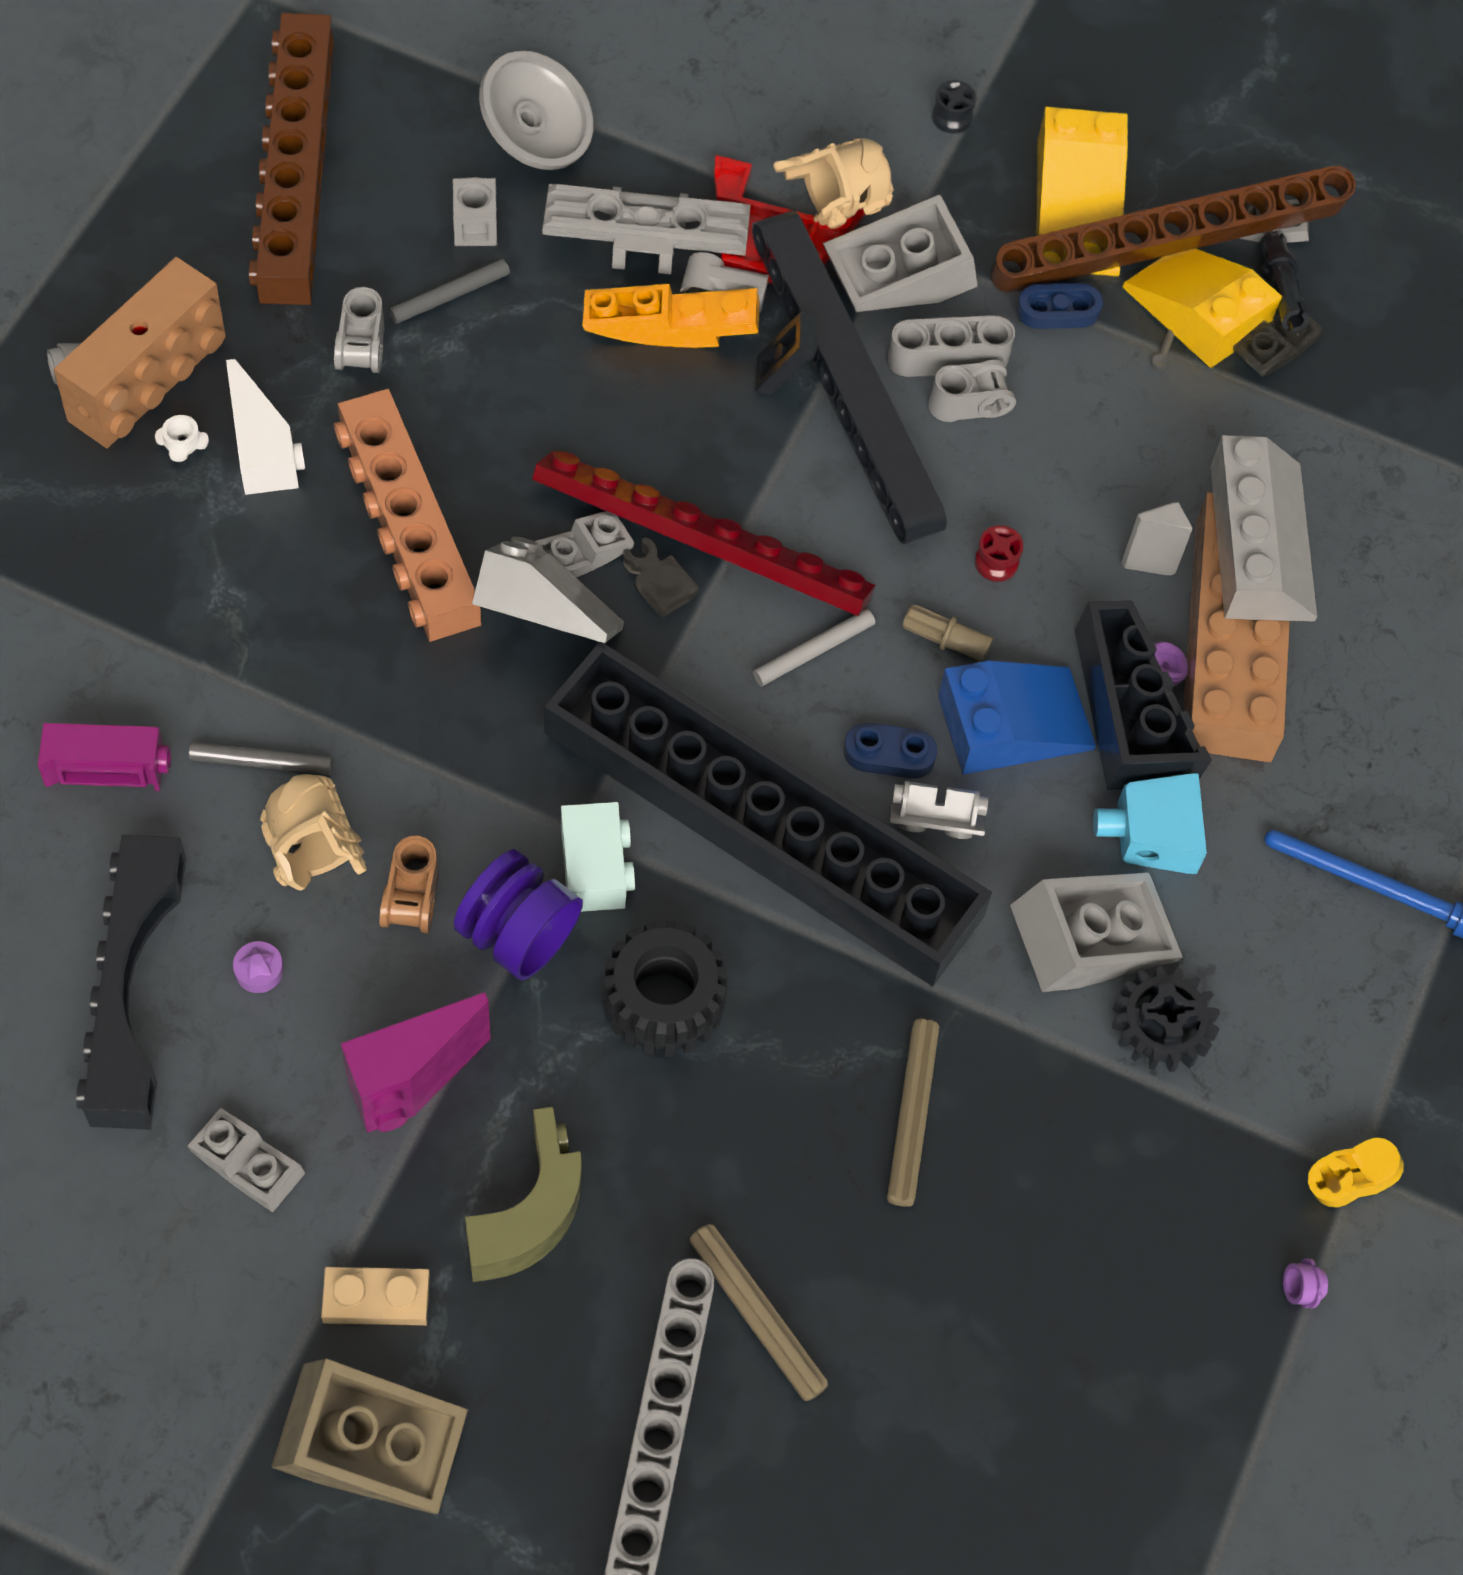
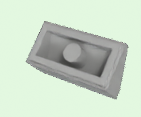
[1121,502,1192,575]

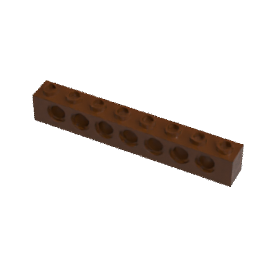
[249,13,334,305]

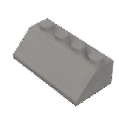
[1210,435,1317,622]

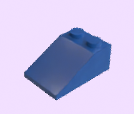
[938,661,1096,775]

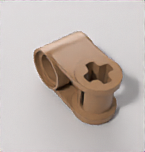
[379,836,439,934]

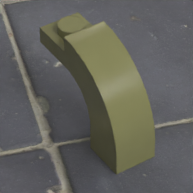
[465,1107,581,1282]

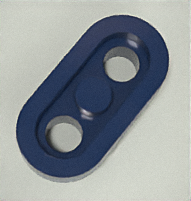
[1017,283,1103,329]
[844,723,937,778]

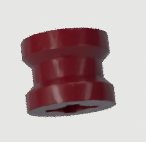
[975,525,1024,582]

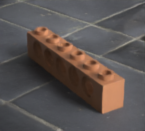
[334,388,481,642]

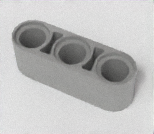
[887,315,1015,377]

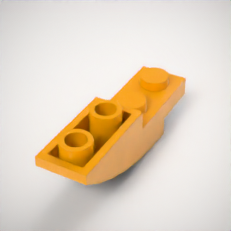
[582,284,760,348]

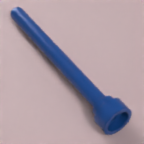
[1264,830,1463,939]

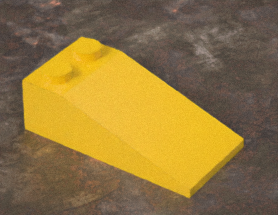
[1036,107,1127,276]

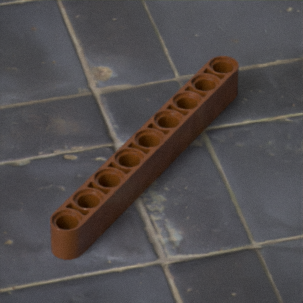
[990,166,1356,292]

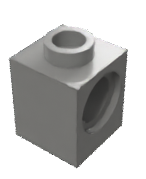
[453,177,497,246]

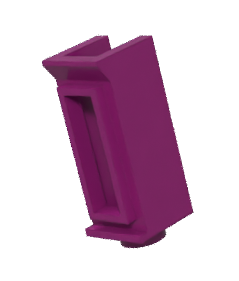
[37,723,171,791]

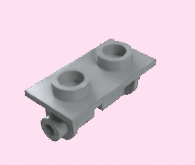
[890,781,988,839]

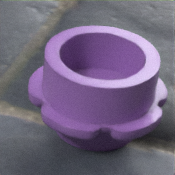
[1283,1258,1328,1308]

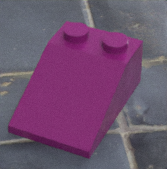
[341,992,491,1133]

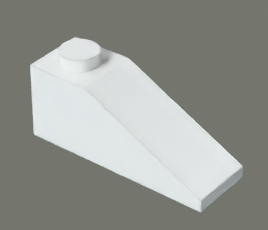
[226,359,305,495]

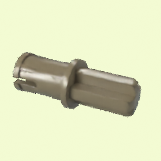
[903,605,994,662]

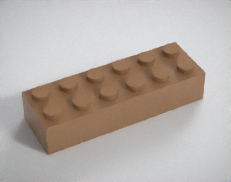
[1183,492,1290,763]

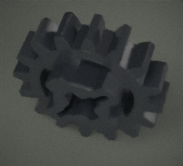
[1112,966,1220,1072]

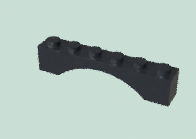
[76,835,186,1130]

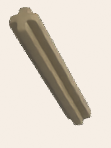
[887,1018,939,1207]
[689,1224,828,1401]

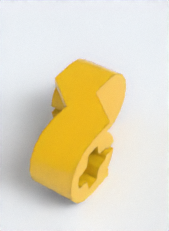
[1308,1138,1404,1208]

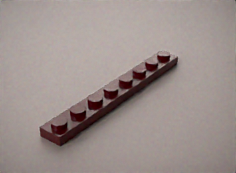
[532,450,876,616]

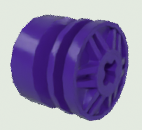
[453,849,583,981]

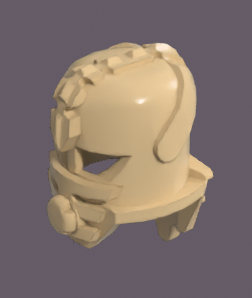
[773,138,893,229]
[260,774,367,891]

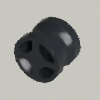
[932,80,977,134]

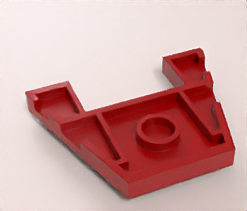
[714,155,865,284]

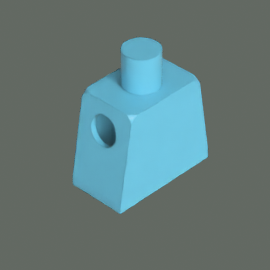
[1093,773,1207,874]

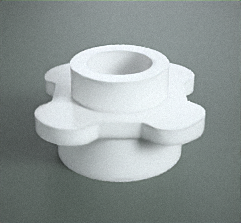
[155,415,209,462]

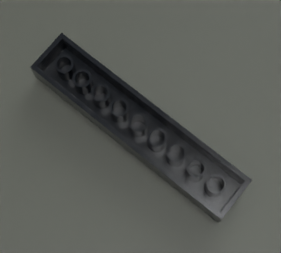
[544,642,992,987]

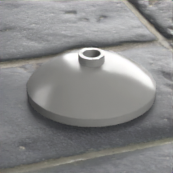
[479,51,593,170]

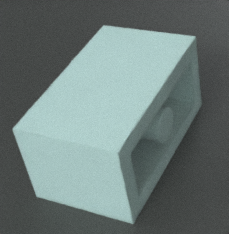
[561,802,635,912]

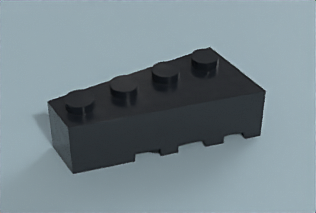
[1074,600,1212,790]

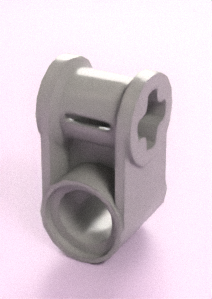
[334,287,385,373]
[928,360,1016,422]

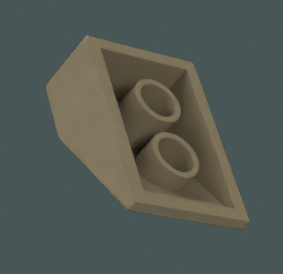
[271,1359,468,1514]

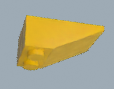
[1123,249,1282,368]

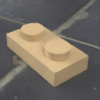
[322,1267,430,1326]

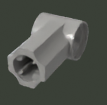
[679,252,769,313]

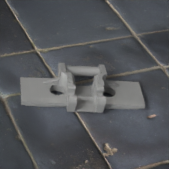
[542,184,750,274]

